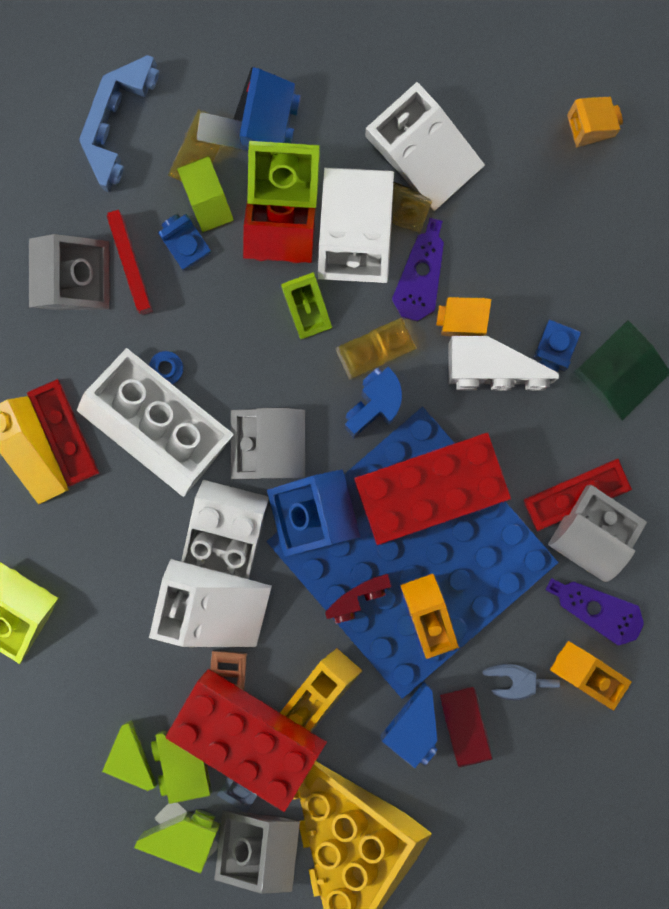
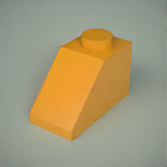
[567,96,623,148]
[436,297,492,337]
[400,574,459,659]
[550,641,632,711]

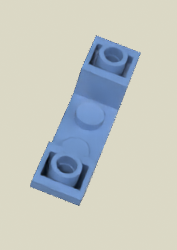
[79,55,160,192]

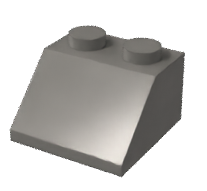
[29,234,109,310]
[215,810,300,894]

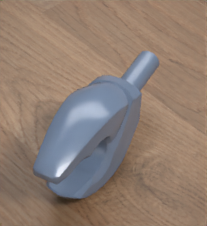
[483,664,560,701]

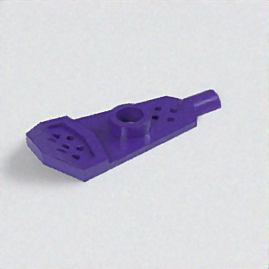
[392,218,444,322]
[545,578,644,646]

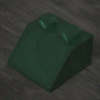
[574,320,669,421]

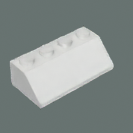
[76,348,234,497]

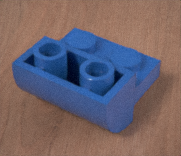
[345,366,402,438]

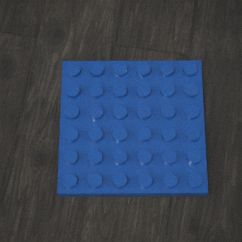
[266,406,559,699]

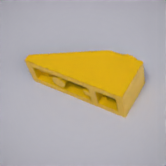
[0,396,69,504]
[280,648,362,732]

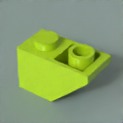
[151,730,213,804]

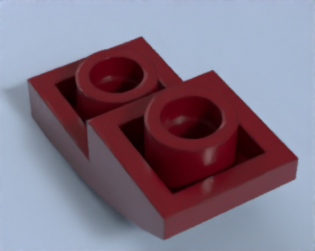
[325,573,391,624]
[440,687,493,768]

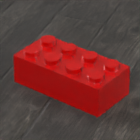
[354,432,511,545]
[165,669,327,812]

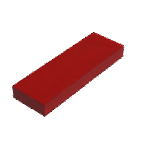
[106,209,154,315]
[27,379,100,487]
[523,459,632,531]

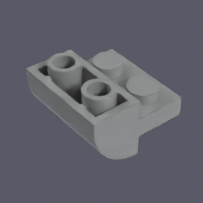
[231,408,305,479]
[548,485,647,582]

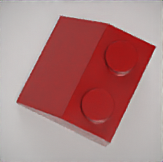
[243,204,316,263]

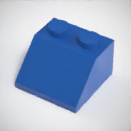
[239,67,301,151]
[267,469,360,557]
[380,682,438,768]

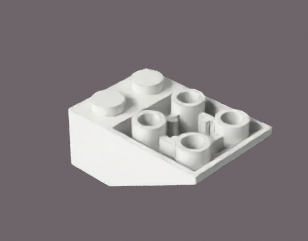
[365,82,485,212]
[318,168,394,283]
[448,336,559,391]
[181,480,269,580]
[149,559,272,647]

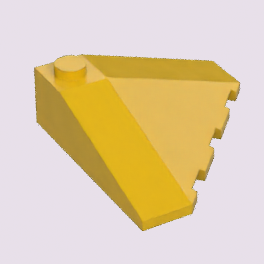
[293,761,432,909]

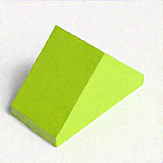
[177,156,234,233]
[281,272,333,340]
[102,720,157,791]

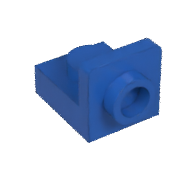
[158,214,212,271]
[533,319,581,373]

